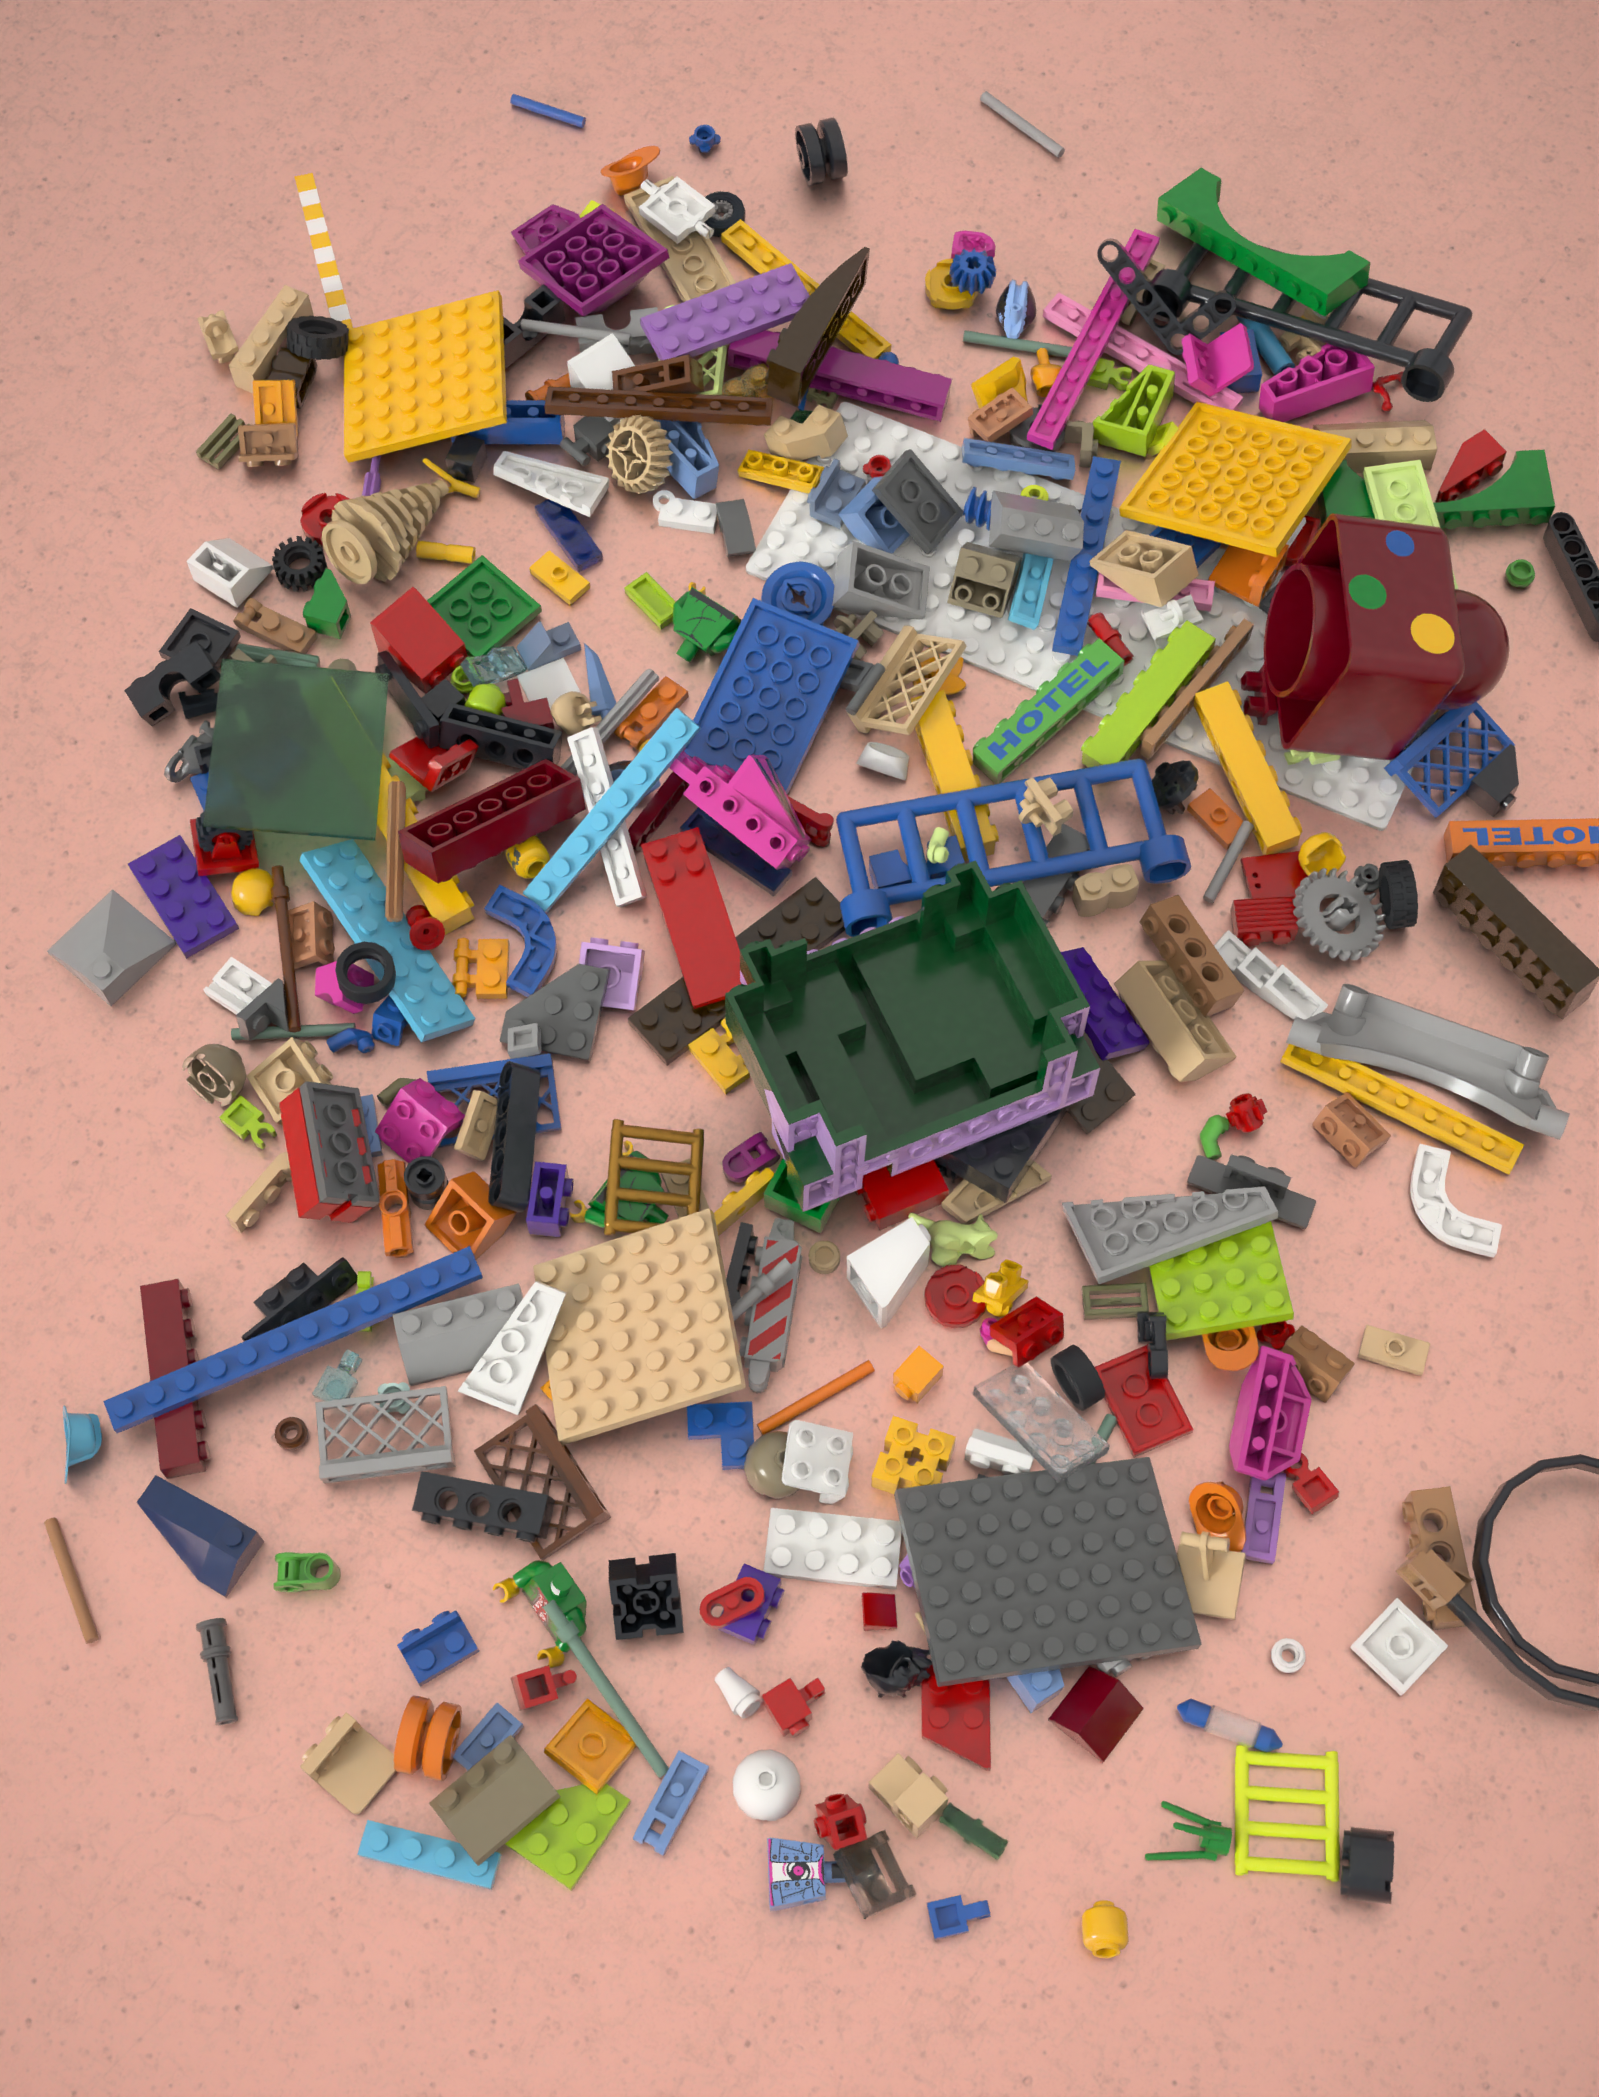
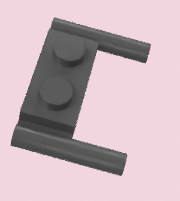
[839,659,886,715]

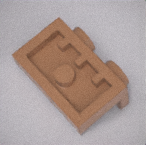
[967,387,1033,442]
[288,901,335,969]
[1312,1092,1391,1168]

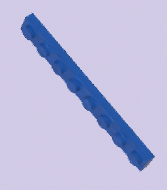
[1052,456,1121,656]

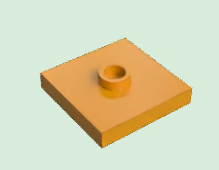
[543,1698,637,1794]

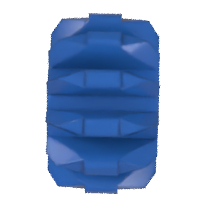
[949,247,996,296]

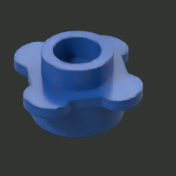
[689,125,721,153]

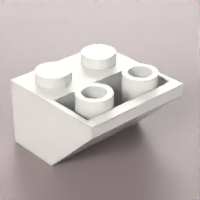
[187,538,274,608]

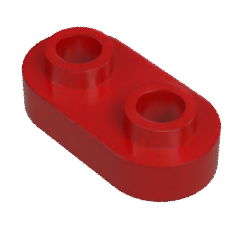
[700,1577,765,1628]

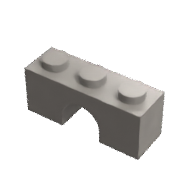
[575,307,658,355]

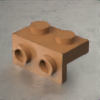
[238,423,299,467]
[1281,1325,1355,1402]

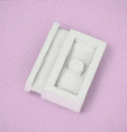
[203,957,272,1015]

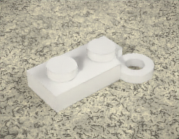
[653,490,718,534]

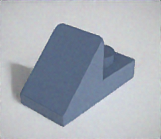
[517,621,581,671]

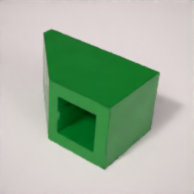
[303,569,351,639]

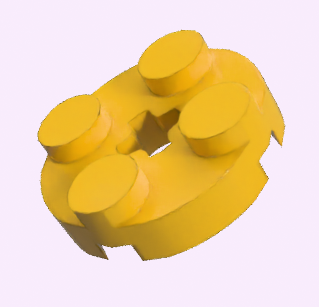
[925,259,978,309]

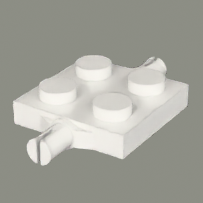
[639,176,716,244]

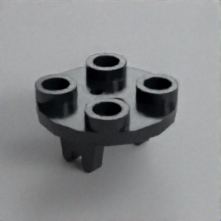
[1152,760,1199,815]

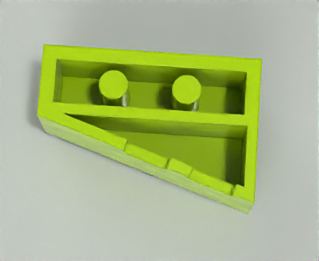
[1093,364,1175,457]

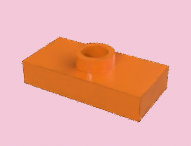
[1187,788,1243,850]

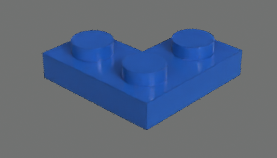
[687,1401,754,1470]

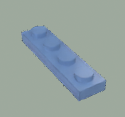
[962,438,1075,480]

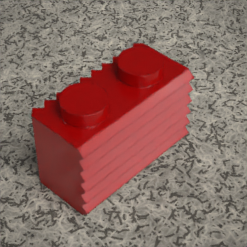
[1230,896,1299,947]

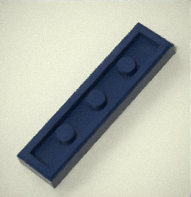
[680,807,792,896]

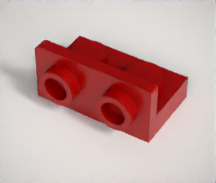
[989,1296,1064,1368]

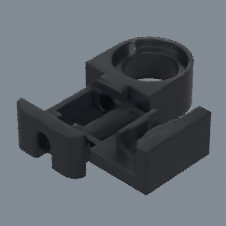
[1137,1312,1168,1379]

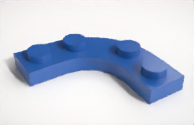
[484,885,557,997]

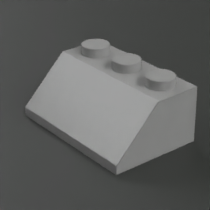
[989,491,1084,561]

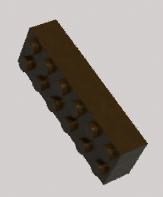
[1433,844,1599,1020]

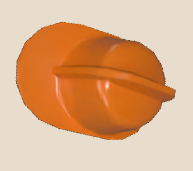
[600,145,660,196]
[1202,1326,1258,1371]
[1189,1481,1246,1552]

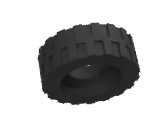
[287,316,349,360]
[1378,860,1418,929]

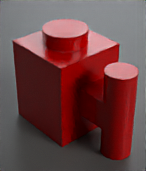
[511,1665,577,1711]

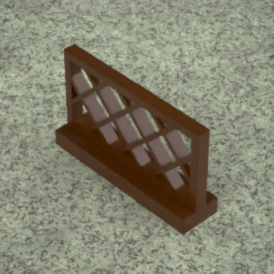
[474,1404,611,1560]

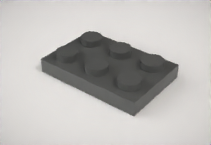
[872,449,963,553]

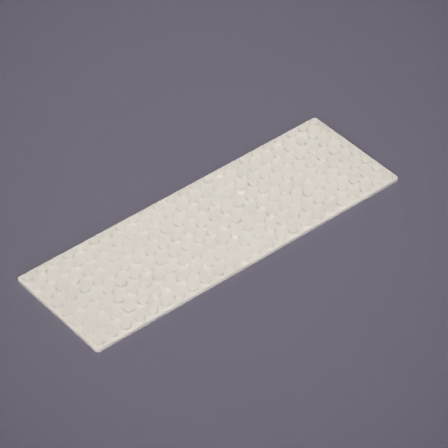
[746,402,1440,831]

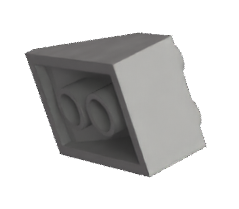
[832,541,930,619]

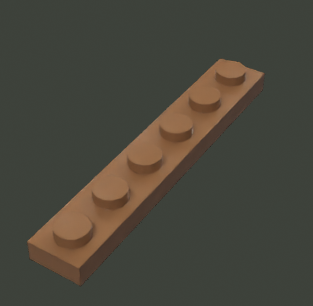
[1140,618,1254,760]

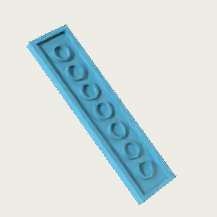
[299,839,476,1043]

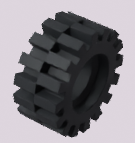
[272,536,327,592]

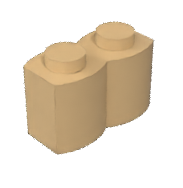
[1072,864,1139,917]

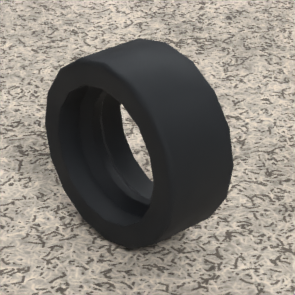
[335,941,396,1004]
[1050,1345,1105,1411]

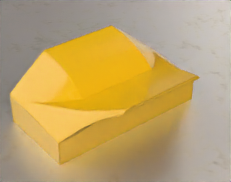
[971,356,1028,409]

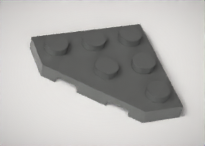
[500,964,610,1061]

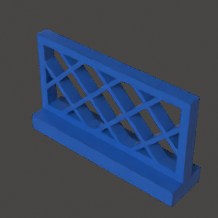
[1384,702,1515,818]
[427,1053,562,1148]

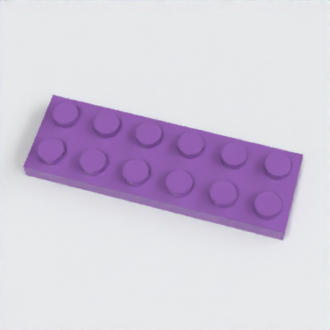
[640,263,810,360]

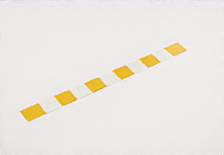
[295,172,353,329]

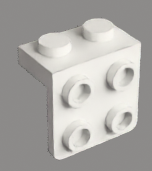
[782,1420,853,1505]

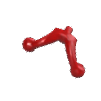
[1372,371,1403,412]

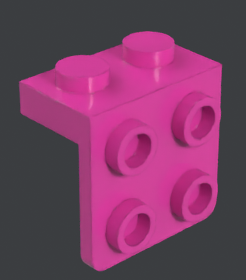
[1181,323,1254,397]
[375,1078,465,1163]

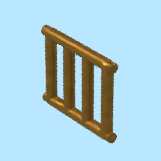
[604,1119,704,1236]

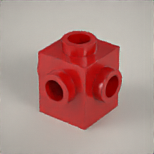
[814,1793,867,1850]

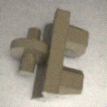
[833,610,884,660]

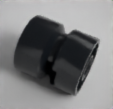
[404,1156,449,1210]

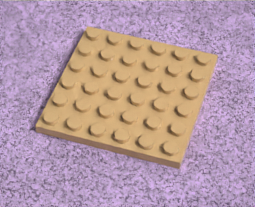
[533,1208,746,1445]

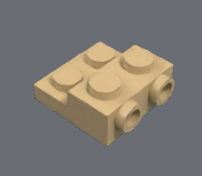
[246,1037,333,1125]

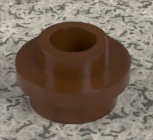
[275,1417,308,1450]

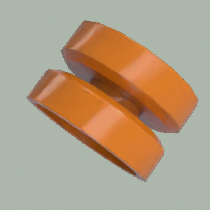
[394,1695,462,1781]

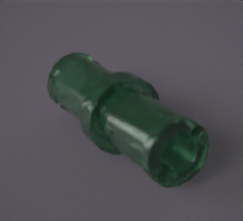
[938,1802,1009,1861]

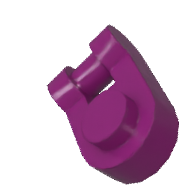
[722,1132,781,1183]

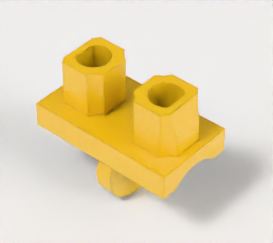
[972,1259,1029,1317]

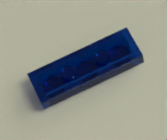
[535,499,603,572]

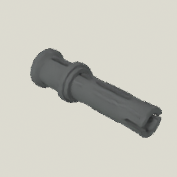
[196,1618,238,1725]

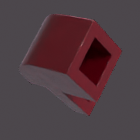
[501,678,555,729]

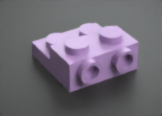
[579,937,645,1011]

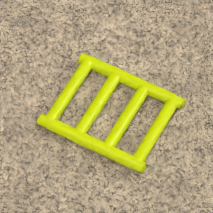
[1235,1745,1340,1882]

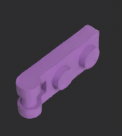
[1241,1473,1286,1564]

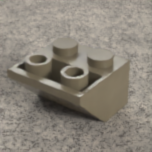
[947,542,1022,618]

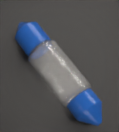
[1177,1698,1283,1752]

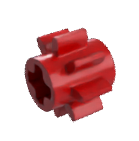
[1226,1093,1268,1132]

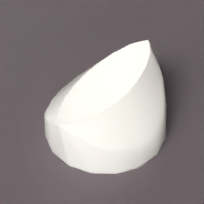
[856,742,909,781]

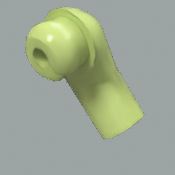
[927,827,949,864]

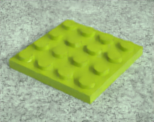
[1149,1221,1294,1341]

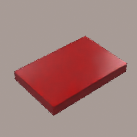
[1095,1344,1194,1458]

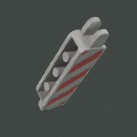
[739,1218,802,1394]

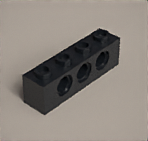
[439,703,562,769]
[412,1471,555,1543]

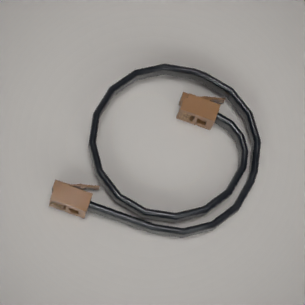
[1395,1454,1599,1711]

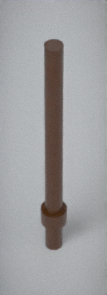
[271,865,301,1033]

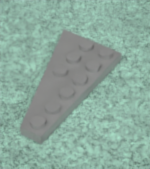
[1062,1186,1278,1284]

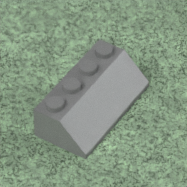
[392,1283,523,1386]

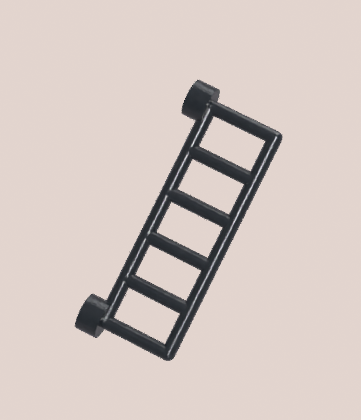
[1142,242,1472,402]

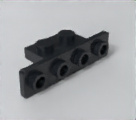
[242,1257,358,1341]

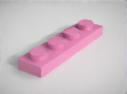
[1096,572,1215,612]

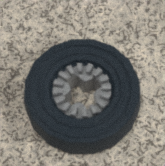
[704,191,745,237]

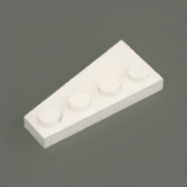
[494,451,609,517]
[458,1281,566,1415]

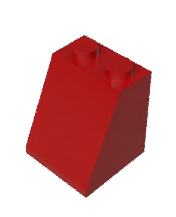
[370,587,468,694]

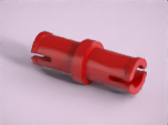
[1087,612,1134,666]

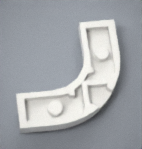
[1410,1144,1502,1258]

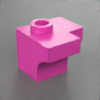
[315,961,374,1014]

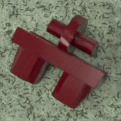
[1240,664,1278,726]

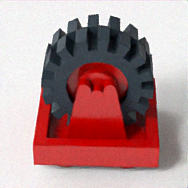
[190,805,259,876]

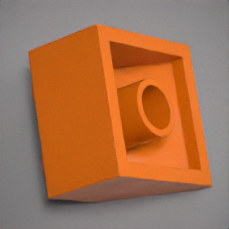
[424,1171,517,1260]

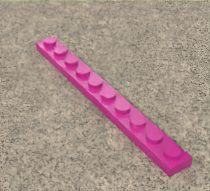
[1027,229,1160,450]

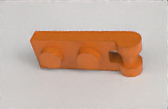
[614,676,689,750]

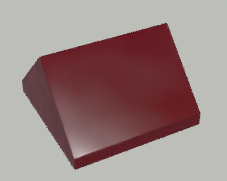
[1048,1666,1144,1763]

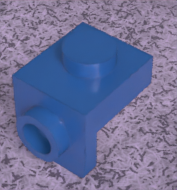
[371,995,408,1046]

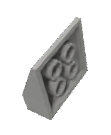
[47,889,176,1006]

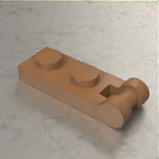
[233,598,318,654]

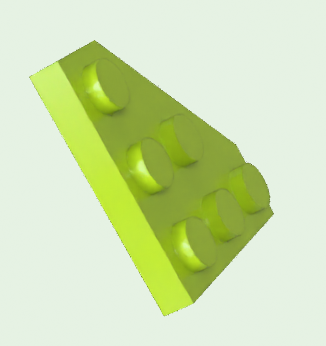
[505,1783,631,1891]

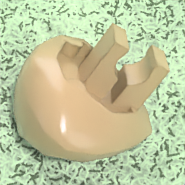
[551,691,602,736]

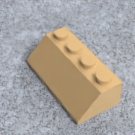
[1313,420,1437,473]
[1114,960,1237,1082]

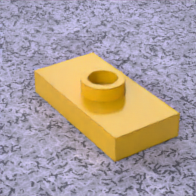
[529,550,590,606]

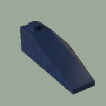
[136,1475,264,1598]

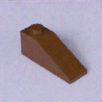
[612,354,704,394]

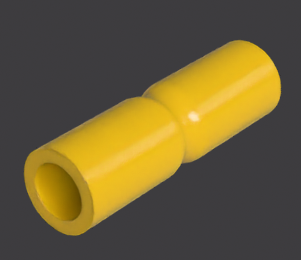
[416,541,476,564]

